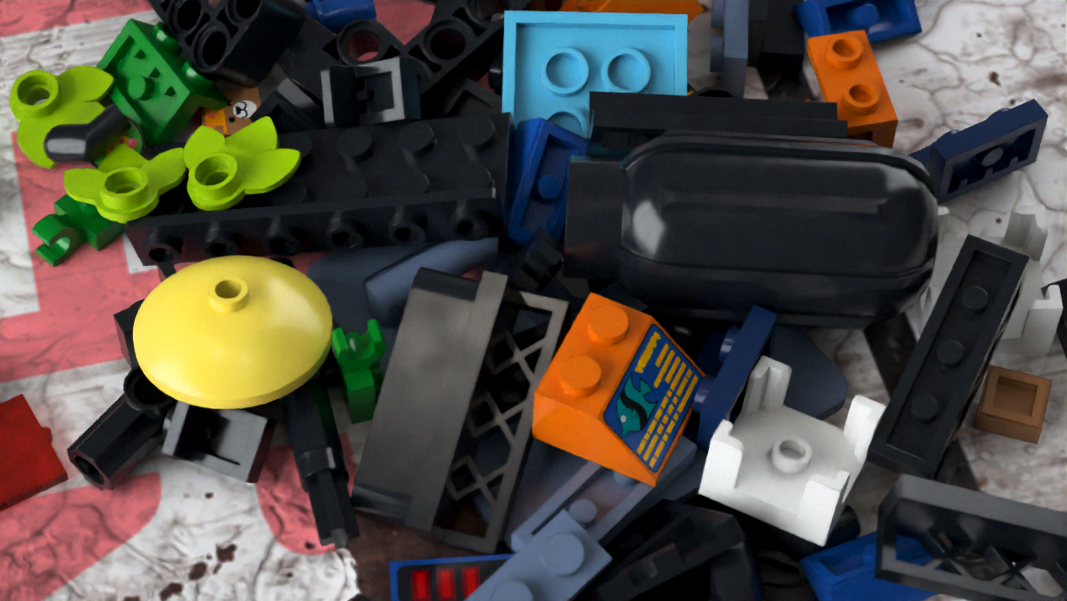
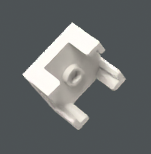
[915,205,1063,353]
[698,355,887,547]

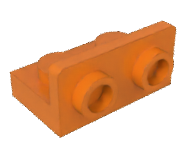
[807,30,898,149]

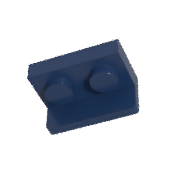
[908,99,1049,206]
[682,305,779,453]

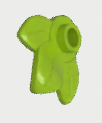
[9,65,115,169]
[183,116,302,211]
[64,143,188,223]

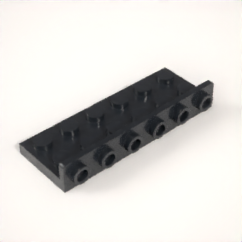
[125,112,515,266]

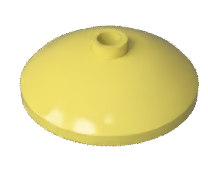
[133,255,333,409]

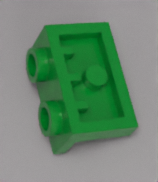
[96,18,229,149]

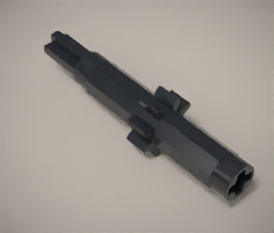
[267,257,360,549]

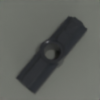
[67,364,178,491]

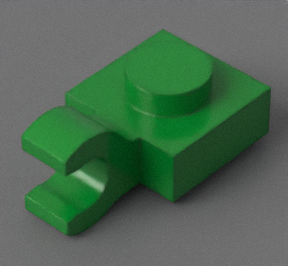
[32,194,126,267]
[331,319,387,424]

